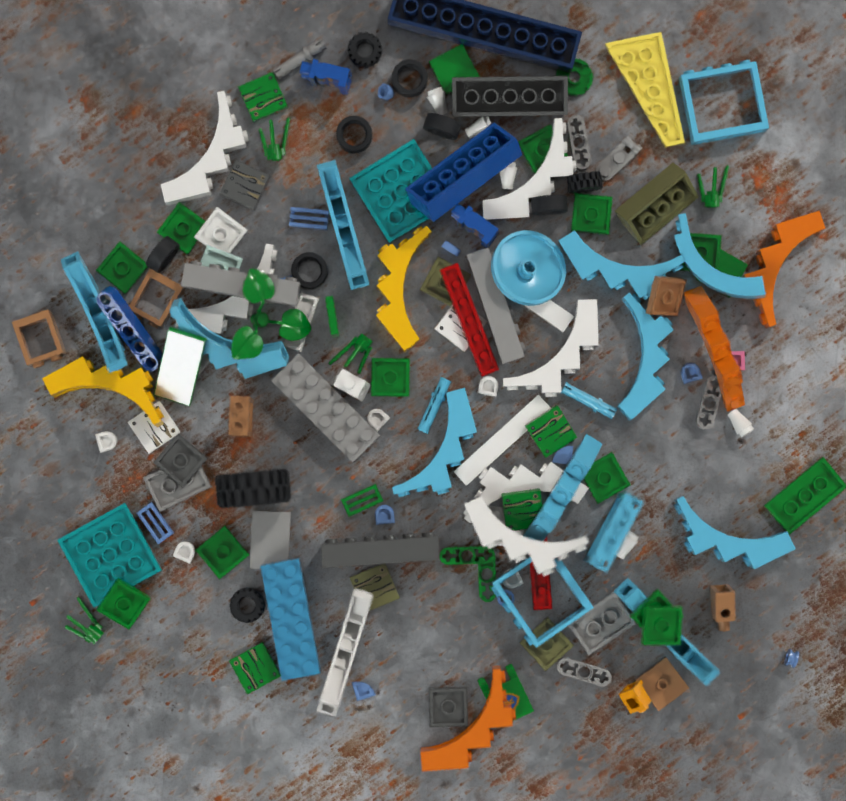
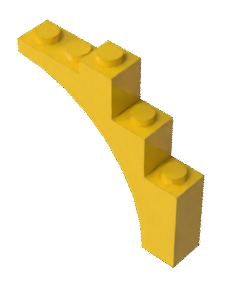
[376,226,432,352]
[42,356,164,427]

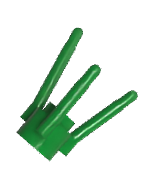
[259,117,290,161]
[697,165,729,207]
[328,334,373,374]
[65,597,104,645]

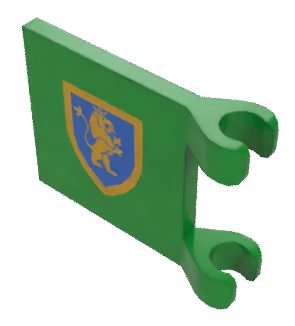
[478,664,534,728]

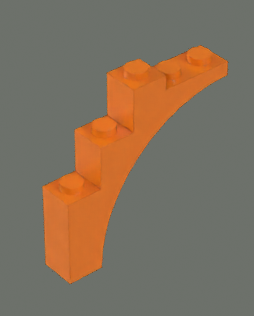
[742,210,826,328]
[684,285,745,412]
[421,665,516,771]

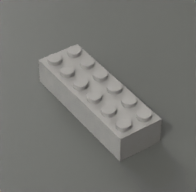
[271,353,380,463]

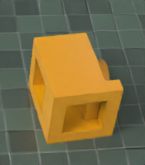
[618,680,651,714]

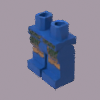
[300,59,352,95]
[451,203,499,248]

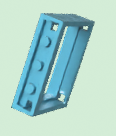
[679,60,769,145]
[583,493,644,572]
[491,556,594,648]

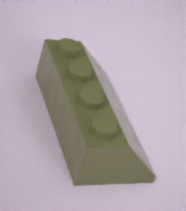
[615,163,699,245]

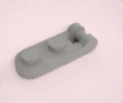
[595,135,643,182]

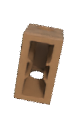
[709,584,735,631]

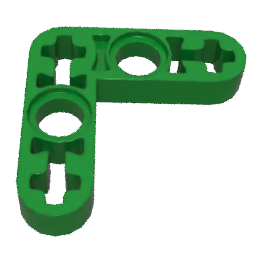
[439,546,496,602]

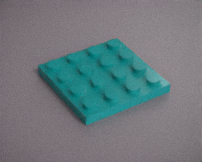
[349,139,432,244]
[57,503,162,608]

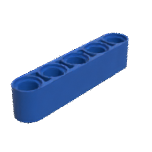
[96,286,163,371]

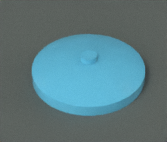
[491,230,566,306]

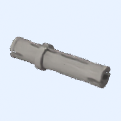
[272,38,326,80]

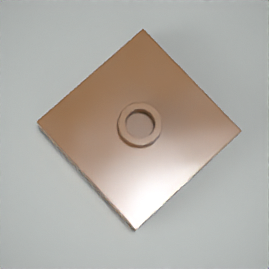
[646,276,687,316]
[635,657,689,711]

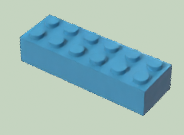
[260,557,321,681]

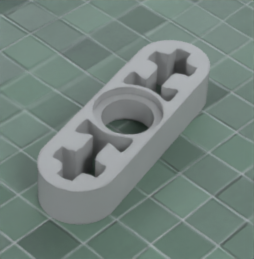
[567,115,591,171]
[696,375,722,430]
[556,657,612,686]

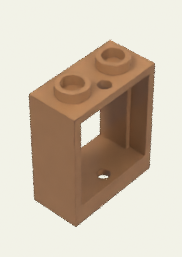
[129,268,186,329]
[12,309,67,368]
[228,396,254,437]

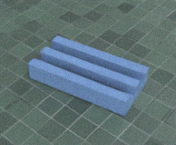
[289,207,329,230]
[136,502,174,544]

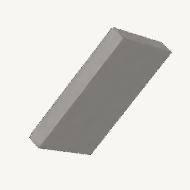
[143,466,212,512]
[250,511,291,569]
[568,592,636,656]

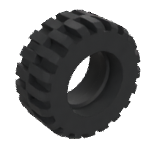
[215,469,291,508]

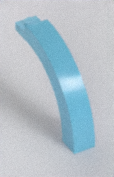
[674,213,766,299]

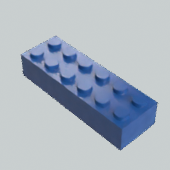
[405,123,522,222]

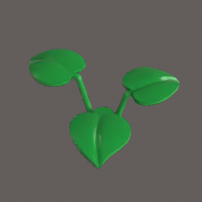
[231,269,312,360]

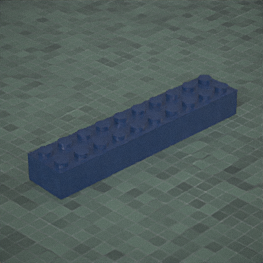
[388,0,582,73]

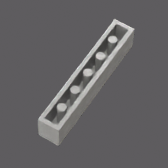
[466,247,527,365]
[181,261,301,307]

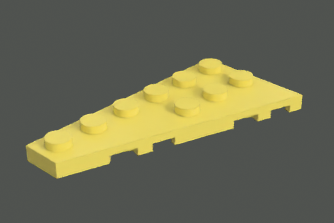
[605,32,685,148]

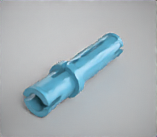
[417,377,452,434]
[561,382,617,419]

